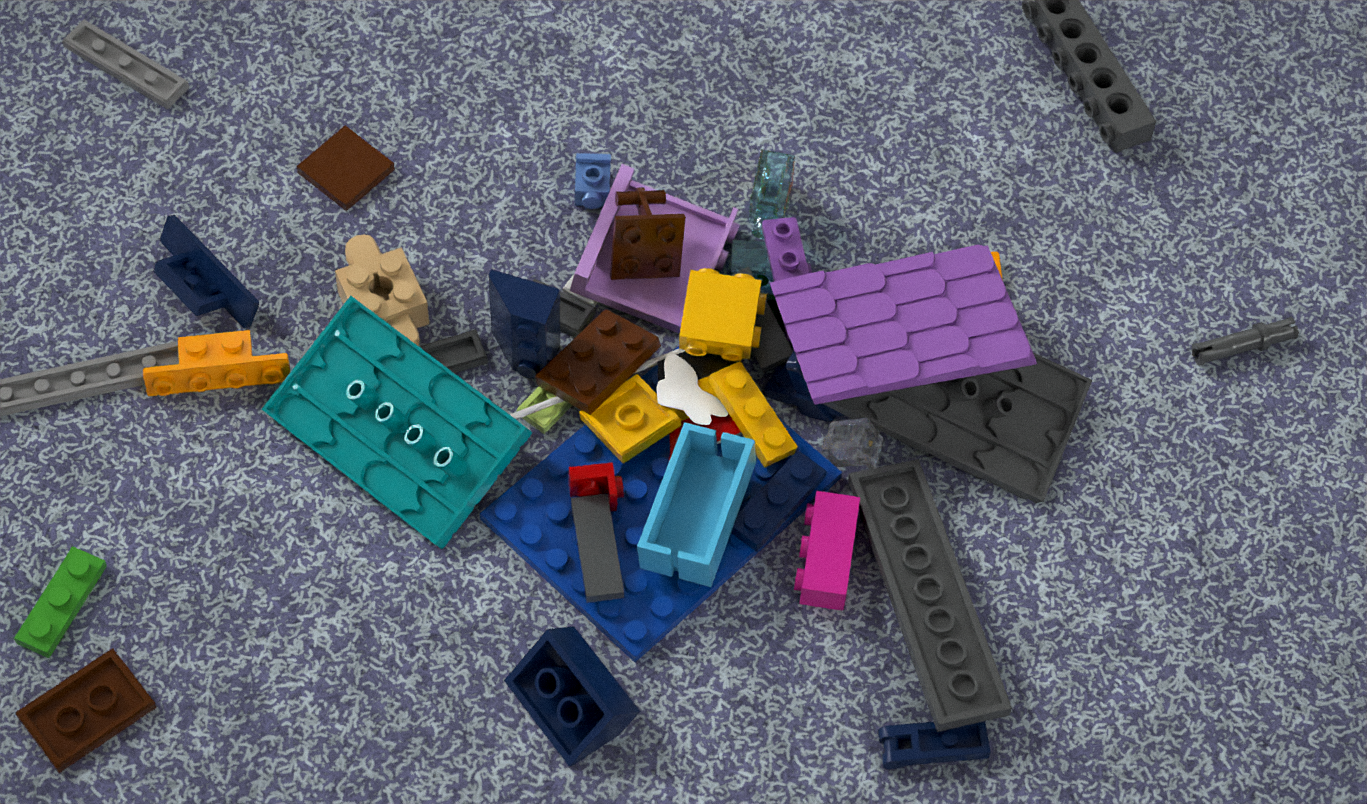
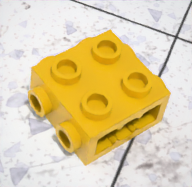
[679,268,767,361]

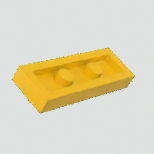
[708,361,798,468]

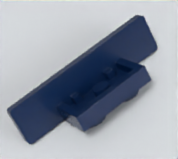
[153,215,259,329]

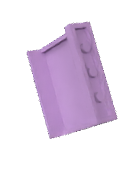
[570,164,740,333]

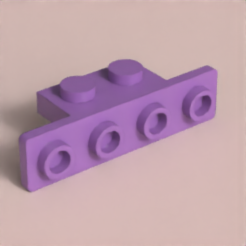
[762,217,812,342]

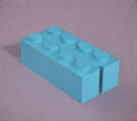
[637,422,756,587]

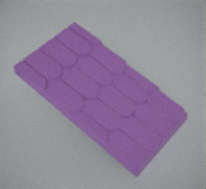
[769,245,1037,405]

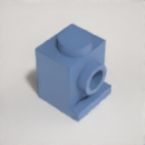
[575,153,611,209]

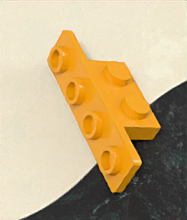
[143,330,291,396]

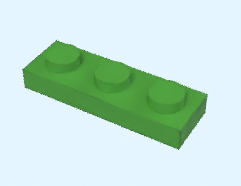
[14,546,107,658]

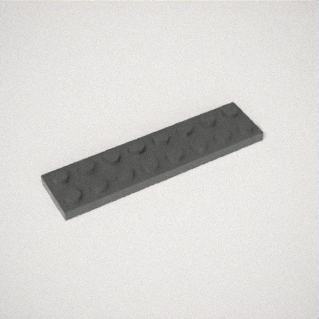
[848,459,1012,732]

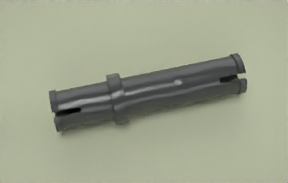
[1191,317,1299,366]

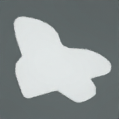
[656,353,728,425]

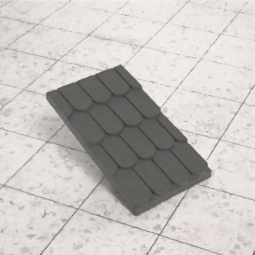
[823,353,1092,503]

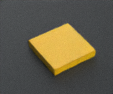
[579,374,681,464]

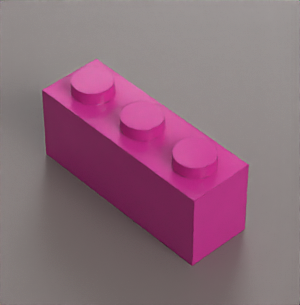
[794,491,860,611]

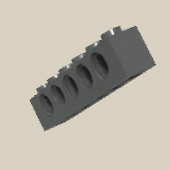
[1022,0,1156,153]

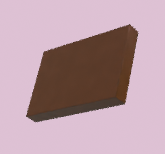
[15,648,157,773]

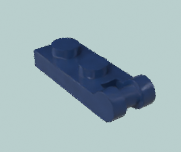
[878,721,991,769]

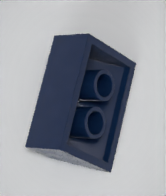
[488,269,560,379]
[504,626,640,767]

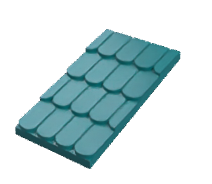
[261,295,533,550]

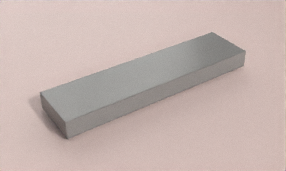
[62,19,189,109]

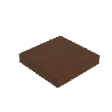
[297,125,395,211]

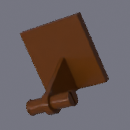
[610,187,686,280]

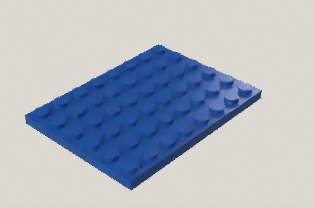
[480,346,842,662]

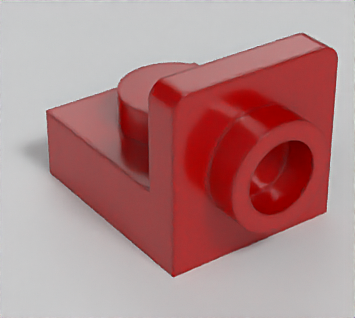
[569,462,624,511]

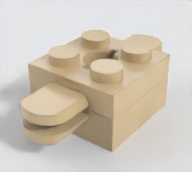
[335,235,429,346]

